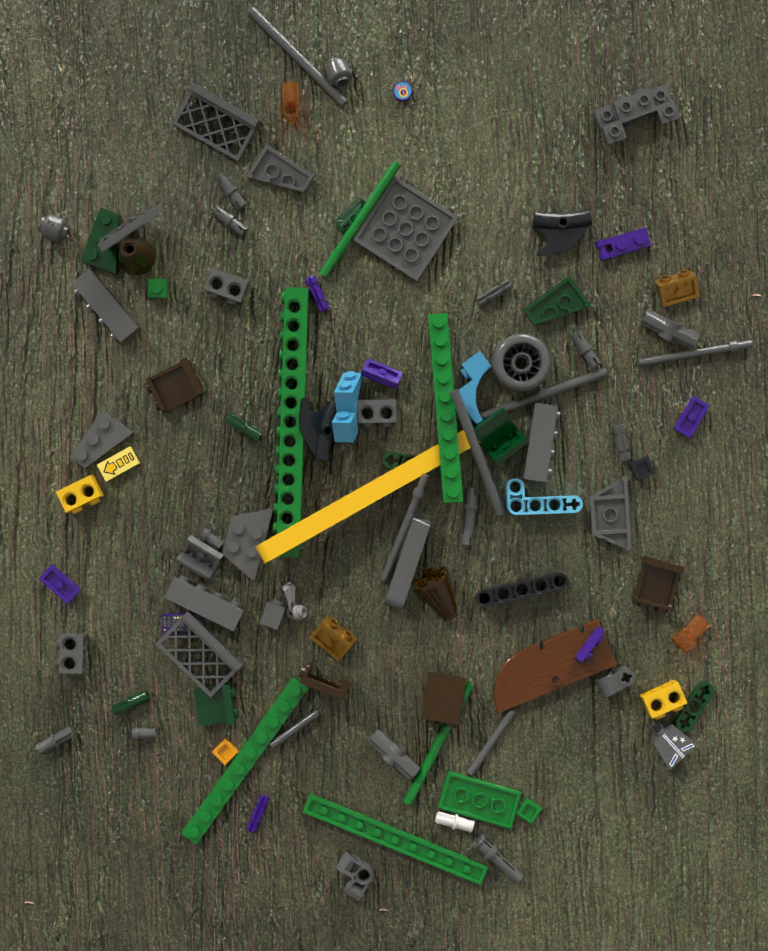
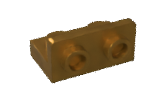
[654,270,700,307]
[309,615,357,662]

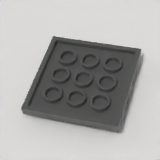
[353,176,458,282]

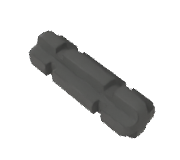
[476,280,512,306]
[613,424,631,462]

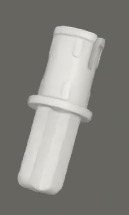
[435,812,474,833]

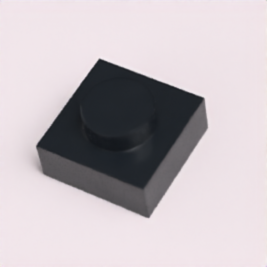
[629,456,655,481]

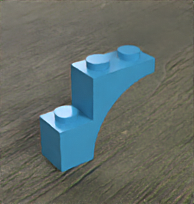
[459,351,491,426]
[332,371,363,443]

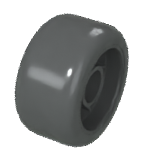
[492,334,551,393]

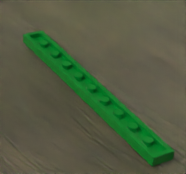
[428,313,463,504]
[181,676,309,845]
[302,793,488,885]

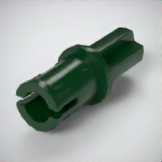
[225,413,263,442]
[111,690,150,715]

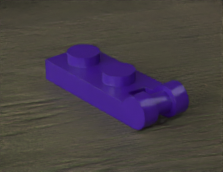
[595,227,651,261]

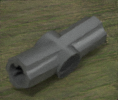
[640,309,700,349]

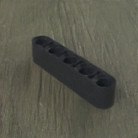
[475,572,569,607]

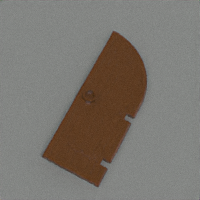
[494,619,617,714]

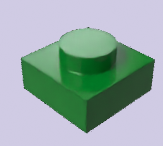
[148,279,168,299]

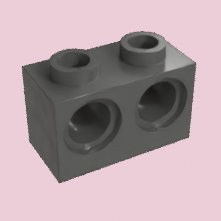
[204,268,250,306]
[358,399,397,428]
[56,633,87,674]

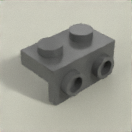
[176,535,223,580]

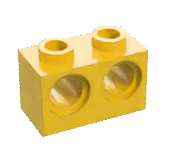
[56,475,104,514]
[640,680,687,720]

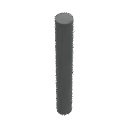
[269,709,320,749]

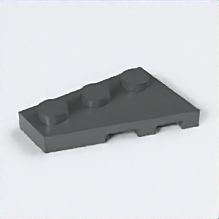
[246,144,315,193]
[69,411,134,469]

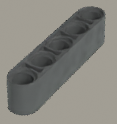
[384,515,432,610]

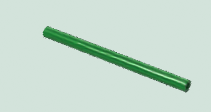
[319,161,401,278]
[403,683,474,805]

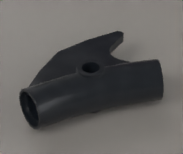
[532,209,592,256]
[299,397,337,460]

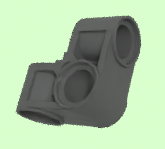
[336,850,373,902]

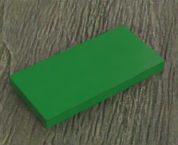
[437,770,522,829]

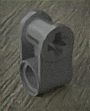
[596,666,635,697]

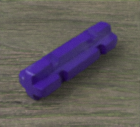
[305,276,329,312]
[247,795,269,833]

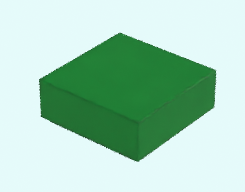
[516,797,542,825]

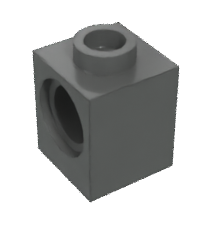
[259,599,286,630]

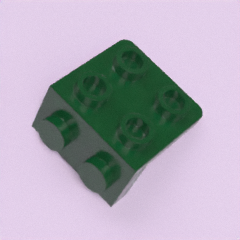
[474,408,529,465]
[194,683,239,726]

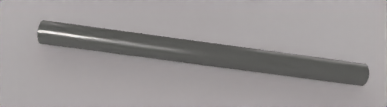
[248,6,348,107]
[479,368,608,422]
[449,389,505,516]

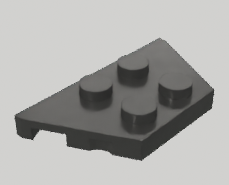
[97,205,162,252]
[589,477,632,551]
[222,508,274,581]

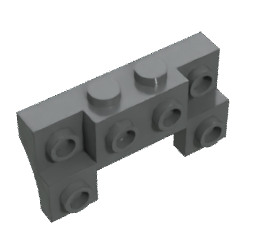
[593,84,681,146]

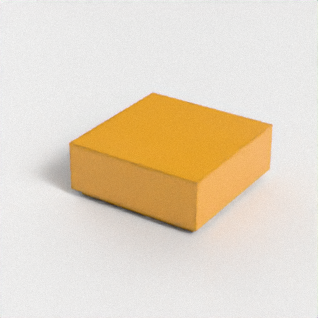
[212,738,239,765]

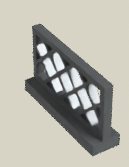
[172,82,261,162]
[156,610,244,698]

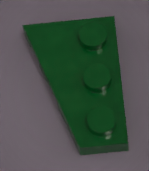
[80,207,120,275]
[522,276,592,326]

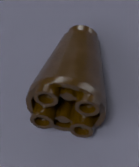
[117,237,156,275]
[411,566,458,621]

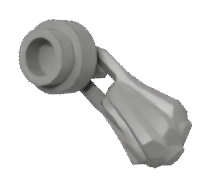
[282,582,307,620]

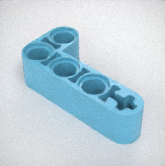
[505,478,583,515]

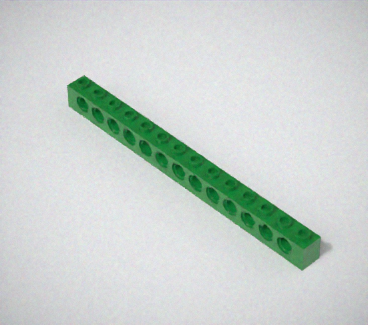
[273,287,309,558]

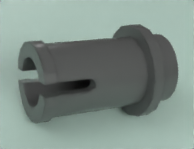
[199,528,224,550]
[132,726,157,742]

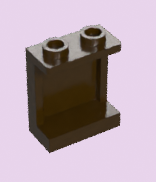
[145,357,205,413]
[632,556,684,613]
[298,661,352,700]
[421,672,469,728]

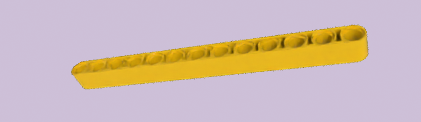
[255,430,480,564]

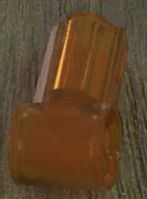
[282,81,300,123]
[671,613,710,653]

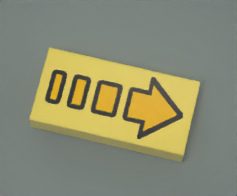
[97,446,140,482]

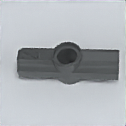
[367,728,420,780]

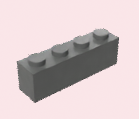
[72,269,141,344]
[522,403,560,483]
[164,575,245,632]

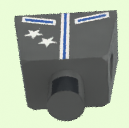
[649,720,697,770]

